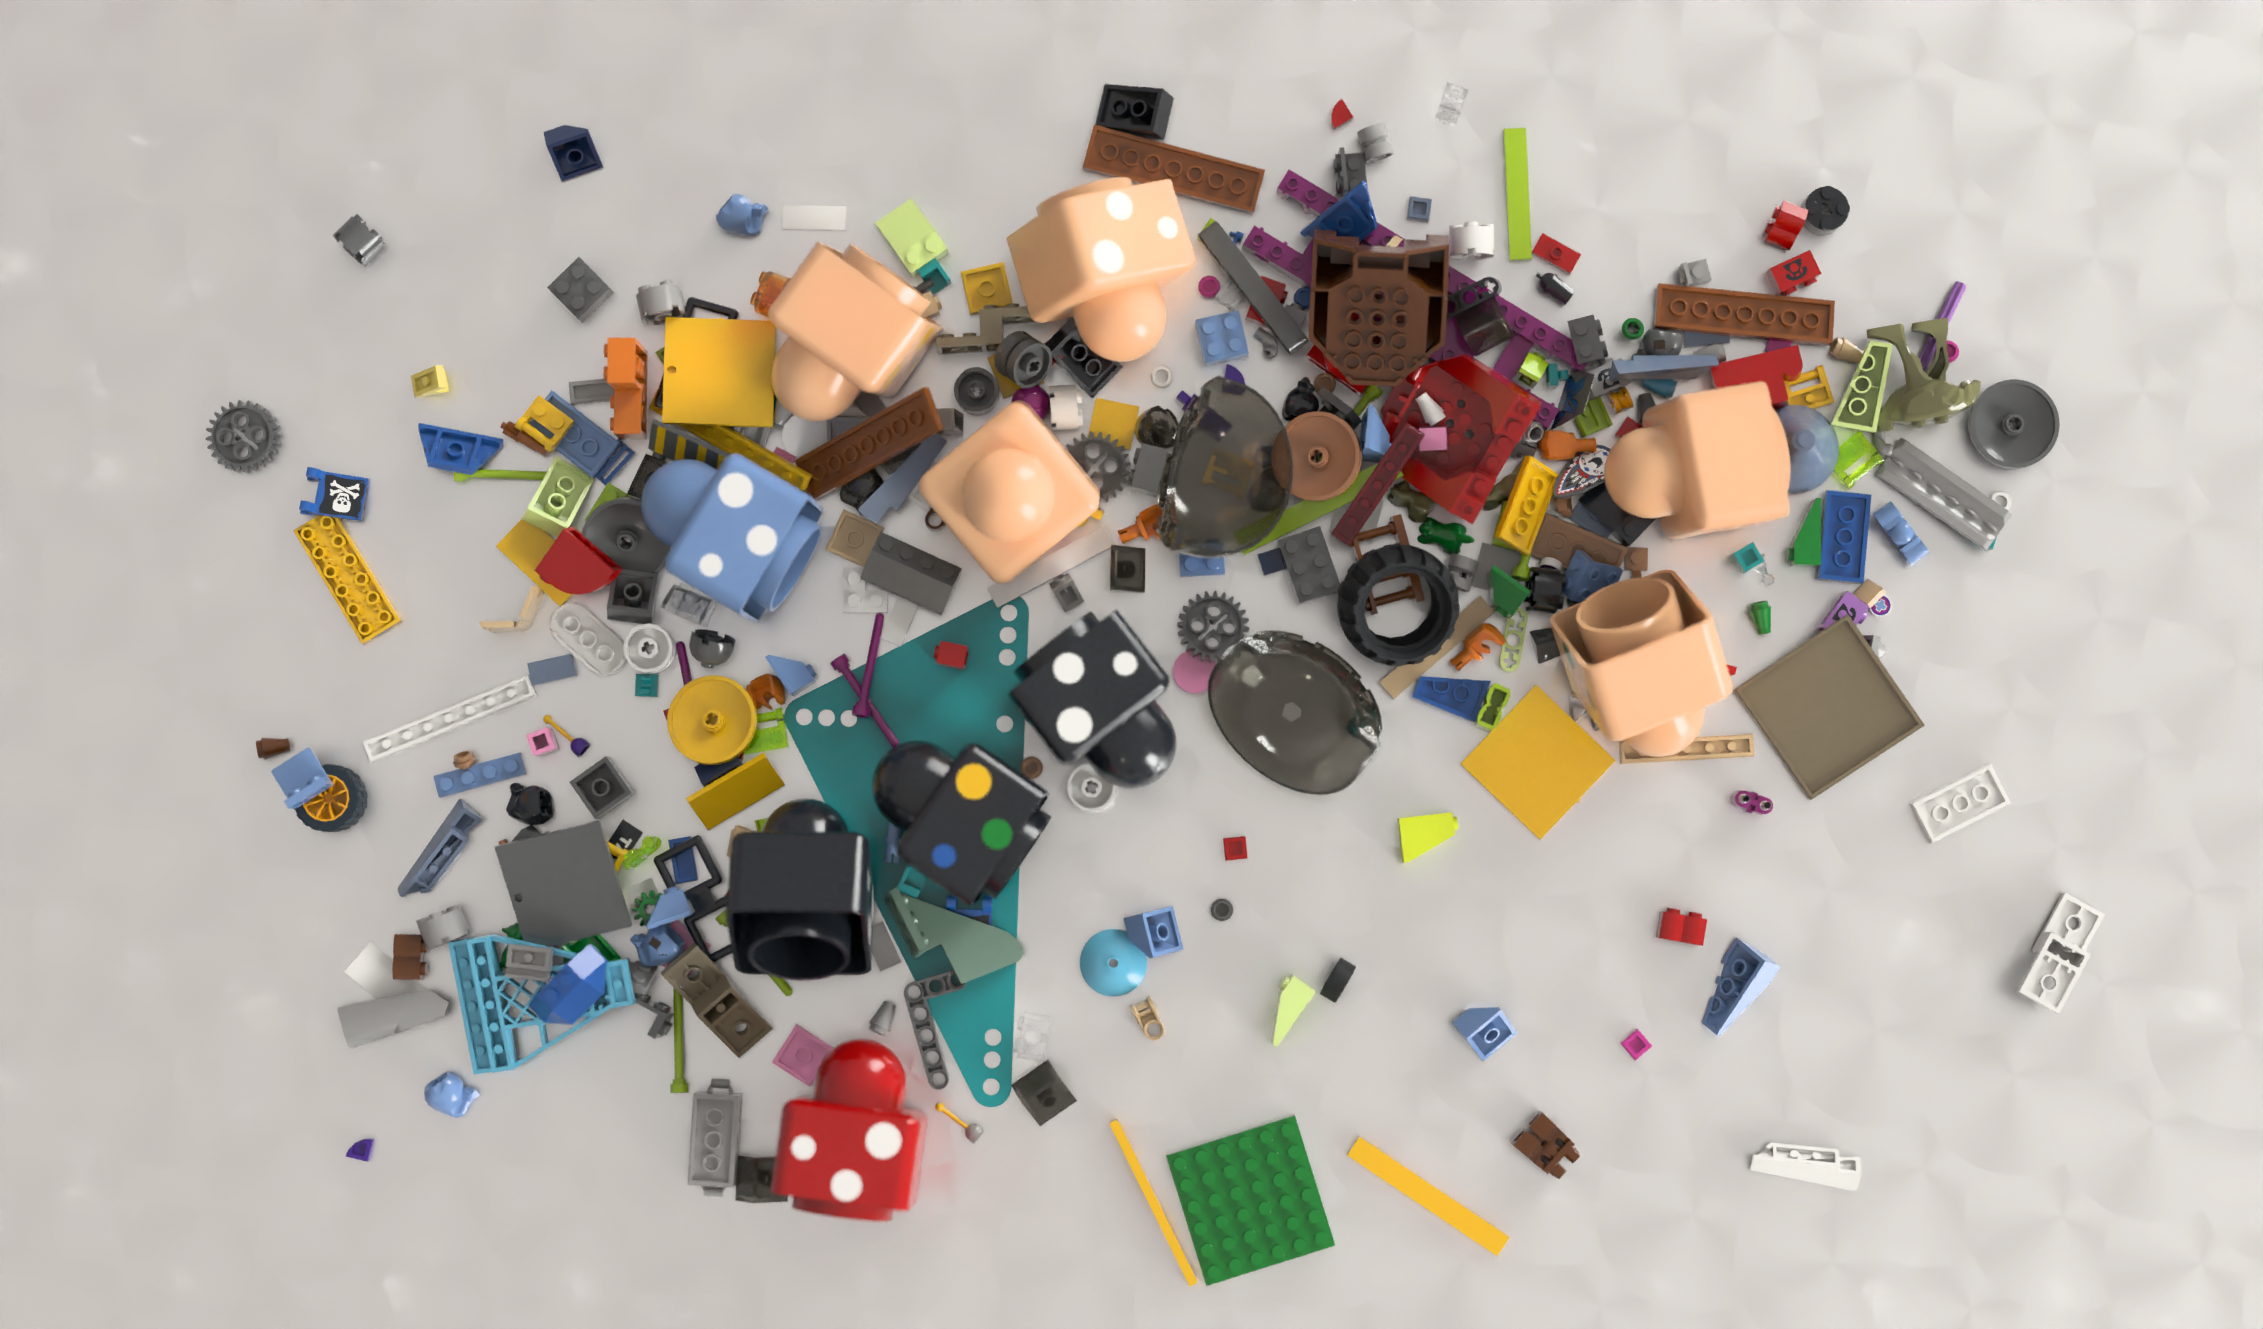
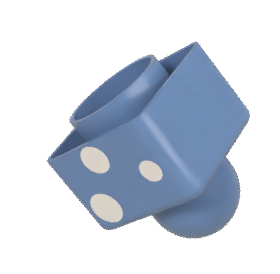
[641,453,824,623]

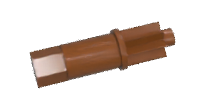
[500,421,549,457]

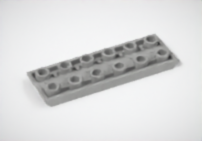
[1875,438,2012,551]

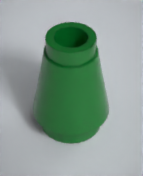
[1622,318,1644,340]
[1749,601,1771,635]

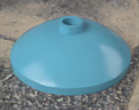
[1080,929,1147,996]

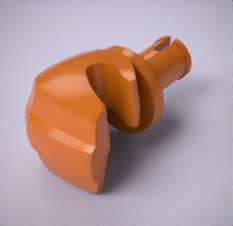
[1537,430,1596,461]
[1118,504,1176,544]
[1450,623,1506,671]
[746,674,786,710]

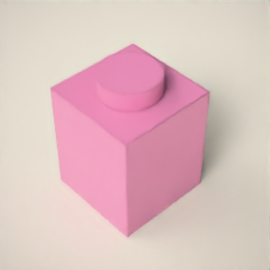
[1418,425,1448,451]
[526,727,559,757]

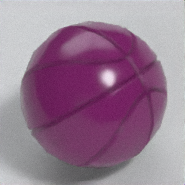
[1011,385,1050,419]

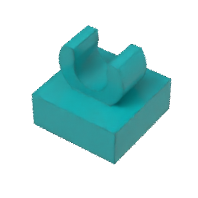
[1546,363,1569,389]
[635,674,659,697]

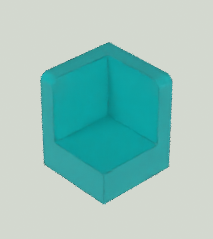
[917,258,951,295]
[1731,542,1764,573]
[897,865,927,898]

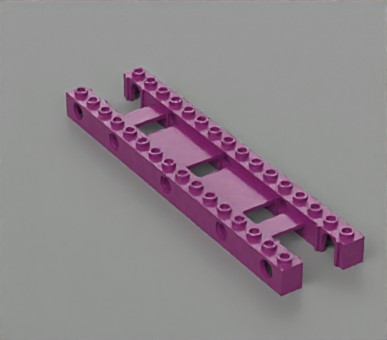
[1242,169,1587,431]

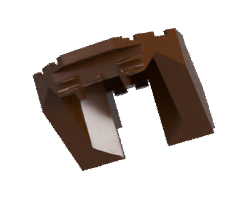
[1308,229,1449,387]

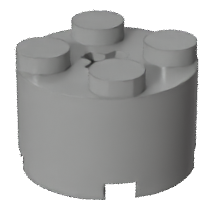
[636,280,685,325]
[416,904,470,950]

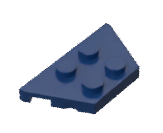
[1300,180,1378,242]
[418,423,503,475]

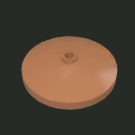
[1273,411,1362,502]

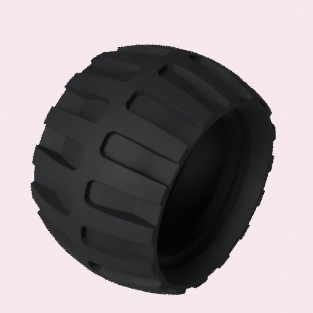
[1337,544,1460,666]

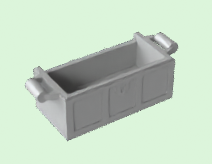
[688,1079,742,1197]

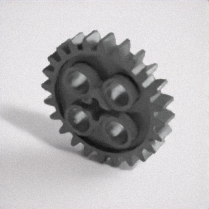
[206,400,280,473]
[1066,431,1131,503]
[1177,591,1250,663]

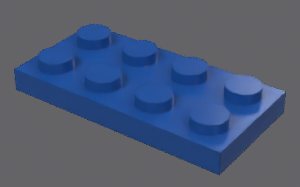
[1817,490,1871,584]

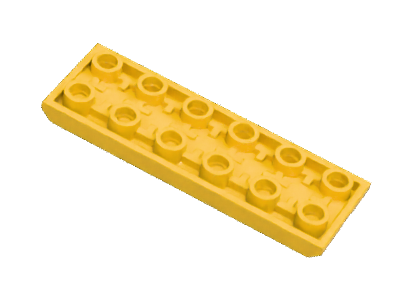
[293,515,401,644]

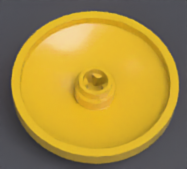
[667,675,757,765]

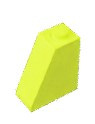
[1397,812,1458,863]

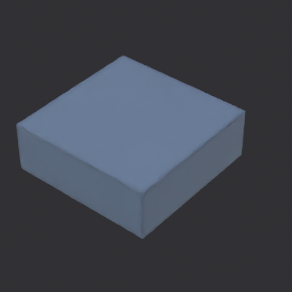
[1406,196,1432,222]

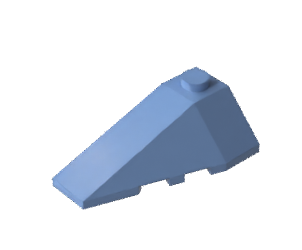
[1702,937,1780,1036]

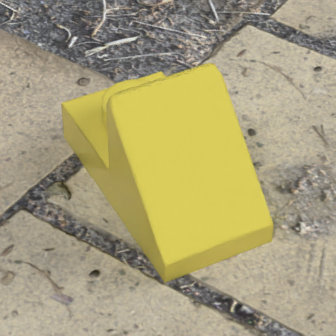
[411,365,449,397]

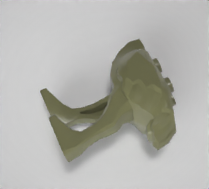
[1867,318,1981,432]

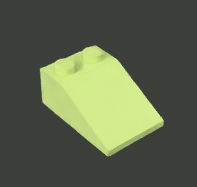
[875,198,949,278]
[522,456,594,537]
[1271,975,1316,1047]

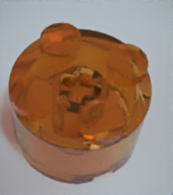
[750,271,791,317]

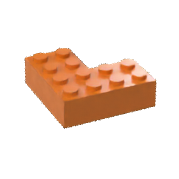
[603,338,648,440]

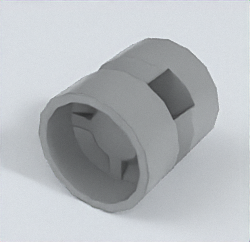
[1357,123,1394,163]
[1448,553,1479,592]

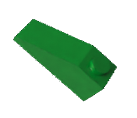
[1786,498,1821,567]

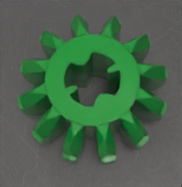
[632,890,663,927]

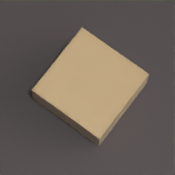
[1853,579,1886,608]

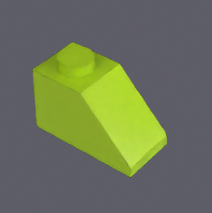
[1514,352,1549,389]

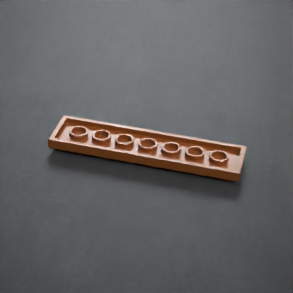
[1083,125,1265,214]
[1654,283,1835,346]
[795,387,944,500]

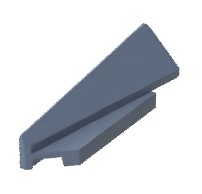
[858,433,948,524]

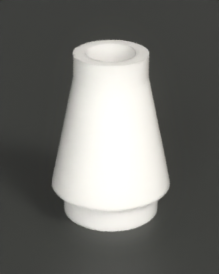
[1415,392,1446,427]

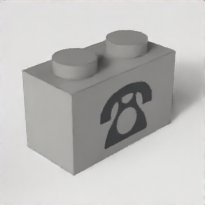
[1583,358,1632,402]

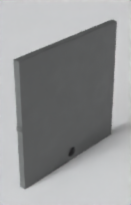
[494,820,632,947]

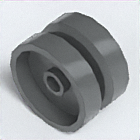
[995,331,1052,388]

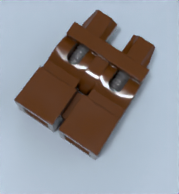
[1511,1111,1581,1179]

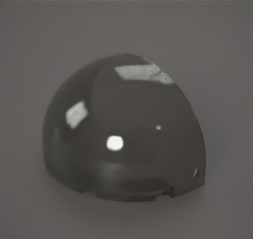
[1157,376,1293,558]
[1208,630,1382,795]

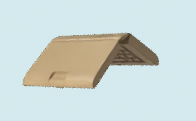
[479,585,544,633]

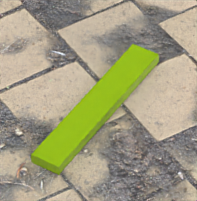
[1503,128,1532,261]

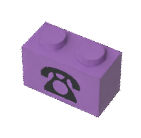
[1817,591,1869,631]

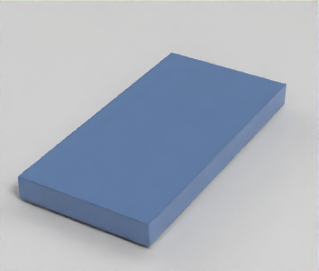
[529,390,621,479]

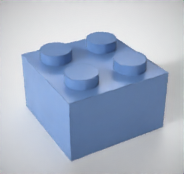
[1195,310,1249,367]

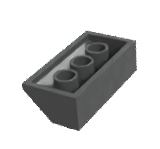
[860,532,962,615]

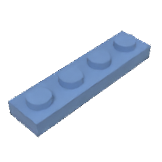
[433,752,527,798]

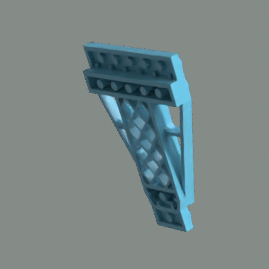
[448,934,636,1074]

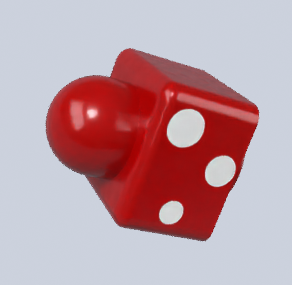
[771,1038,927,1222]

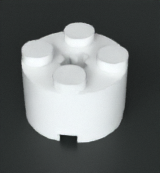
[1449,222,1494,260]
[1049,384,1083,431]

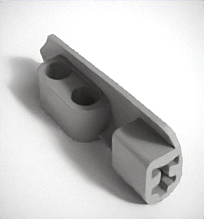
[337,989,449,1049]

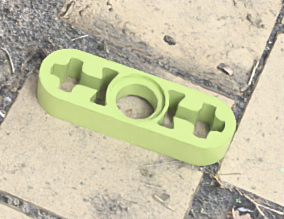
[1499,608,1528,672]

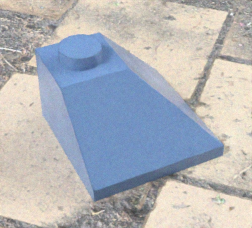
[1360,405,1392,463]
[765,655,817,697]
[645,886,692,930]
[1124,906,1183,958]
[1452,1007,1517,1061]

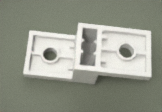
[2017,893,2104,1014]

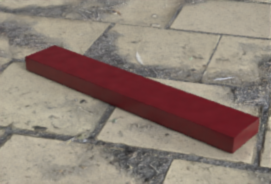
[1331,422,1425,546]

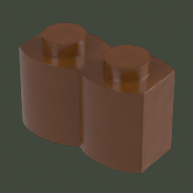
[392,934,428,980]

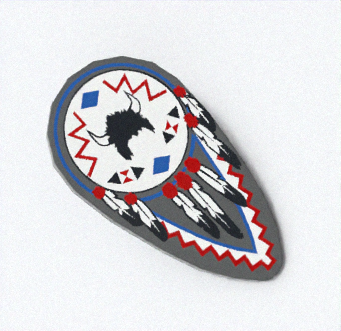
[1553,445,1611,499]

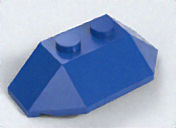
[529,944,607,1025]

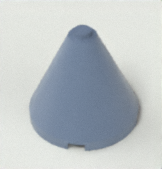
[1774,405,1839,494]

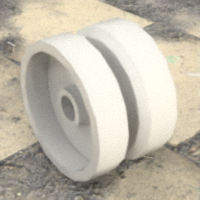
[623,623,677,674]
[1067,763,1116,813]

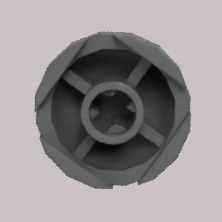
[689,629,736,668]

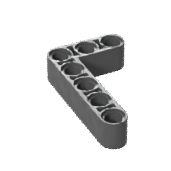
[904,970,967,1090]

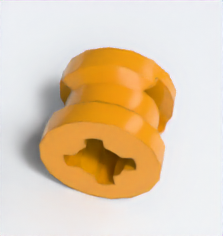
[1608,387,1633,414]

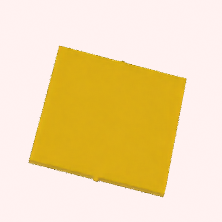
[662,317,776,428]
[1460,685,1616,840]

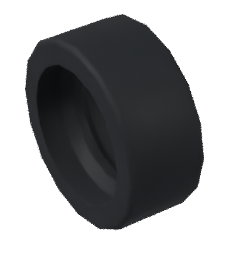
[1320,958,1356,1003]

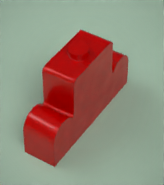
[1709,345,1803,409]

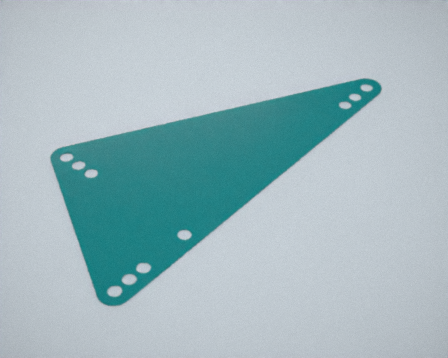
[784,597,1029,1107]

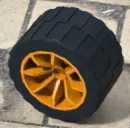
[294,764,368,832]

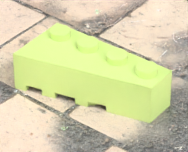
[1831,340,1893,433]

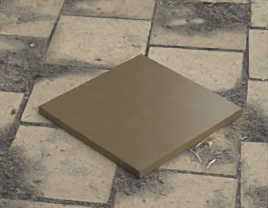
[1735,614,1925,800]

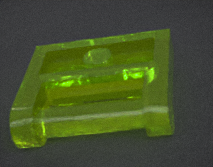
[1833,430,1884,490]
[744,708,789,755]
[622,836,662,870]

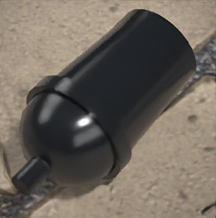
[1536,273,1575,305]

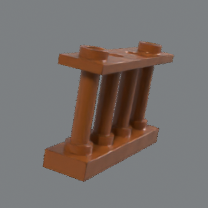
[1348,514,1425,615]

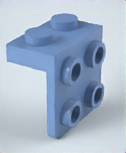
[1562,549,1623,603]

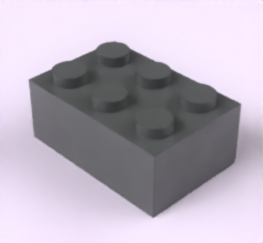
[1277,526,1340,606]

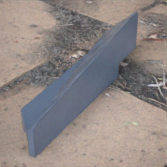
[1609,355,1719,382]
[398,799,482,897]

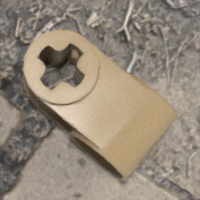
[1130,996,1164,1040]

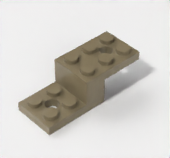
[936,303,1038,355]
[660,943,773,1058]

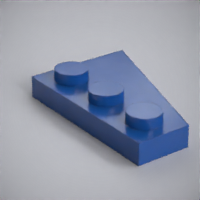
[1412,676,1491,723]

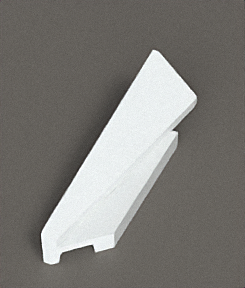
[1750,1143,1861,1191]

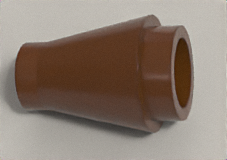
[256,738,290,760]

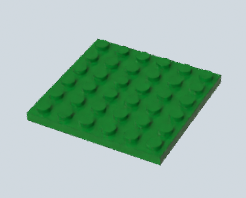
[1166,1115,1335,1286]

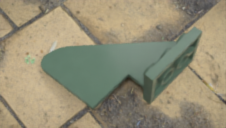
[884,888,1023,984]

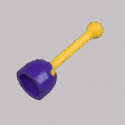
[543,715,590,757]

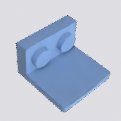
[1179,540,1225,577]
[271,748,334,809]

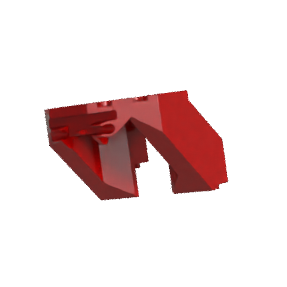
[1381,353,1542,525]

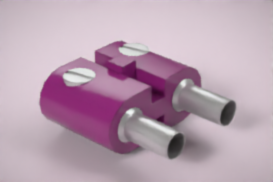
[1730,790,1773,815]

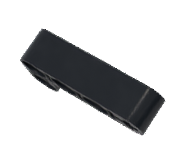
[1446,277,1502,322]

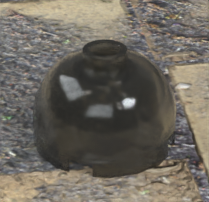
[1135,406,1179,449]

